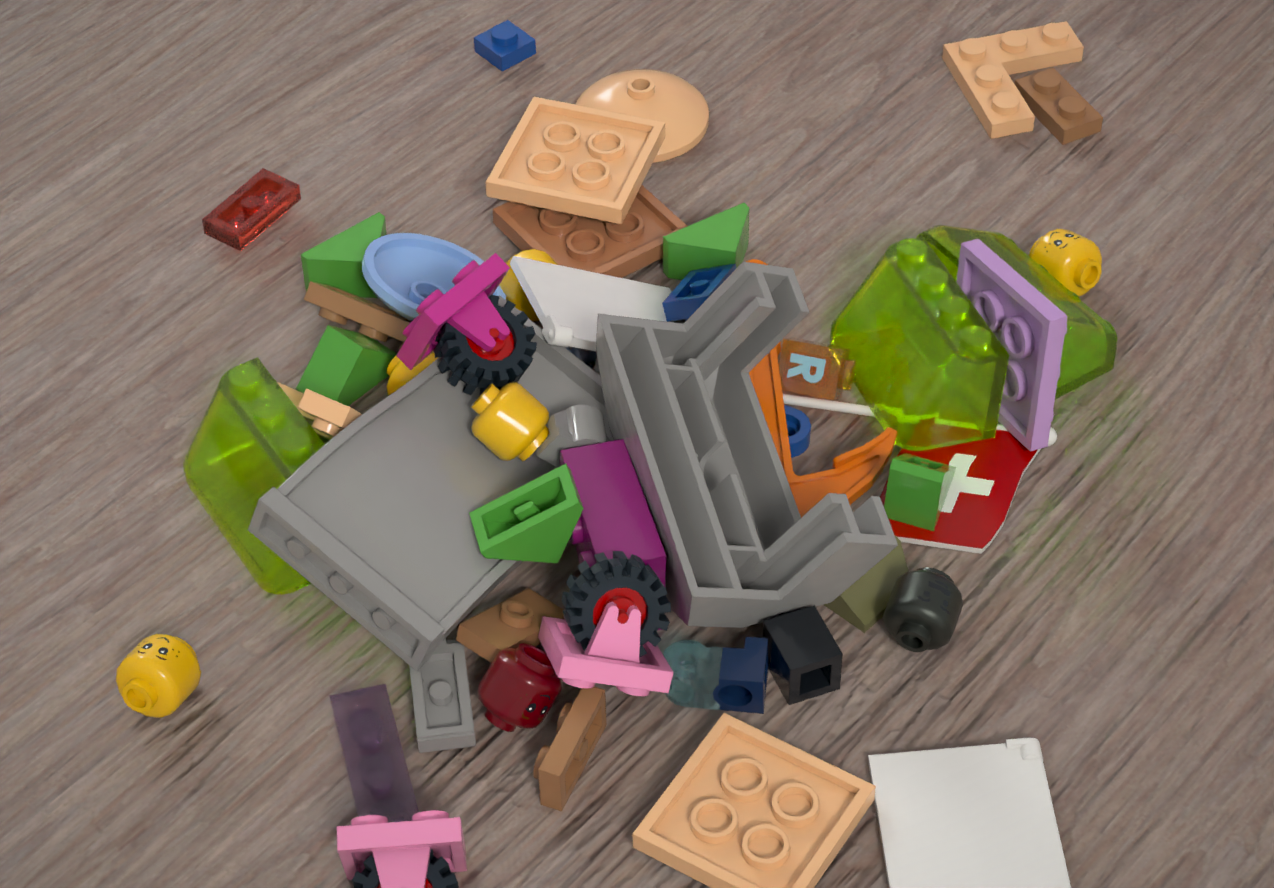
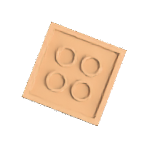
[486,97,665,224]
[632,713,876,888]

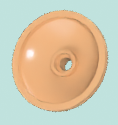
[575,69,709,163]

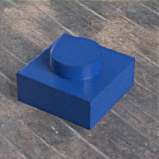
[474,20,536,72]

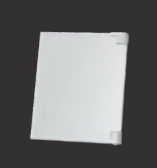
[510,256,685,351]
[868,738,1071,888]

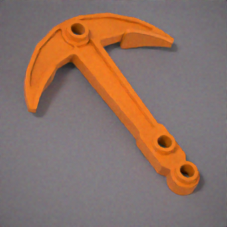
[746,259,897,518]

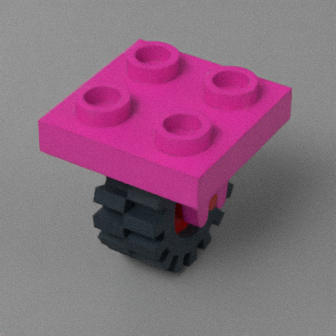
[396,253,537,395]

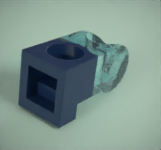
[663,637,769,714]

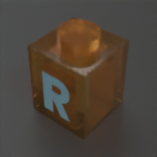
[779,337,856,400]

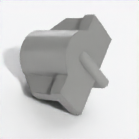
[536,405,611,469]

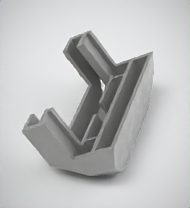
[596,262,898,628]

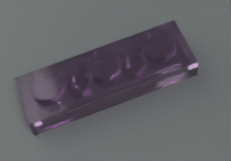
[330,684,419,822]

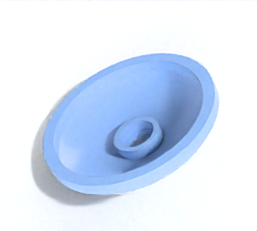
[362,233,506,322]

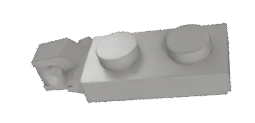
[409,638,476,753]

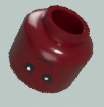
[477,643,562,732]

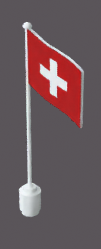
[594,358,1057,554]

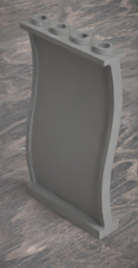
[248,295,614,671]

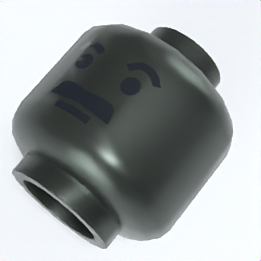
[883,567,963,652]

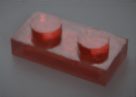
[202,168,301,251]

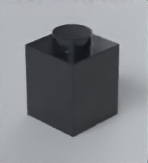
[763,605,843,705]

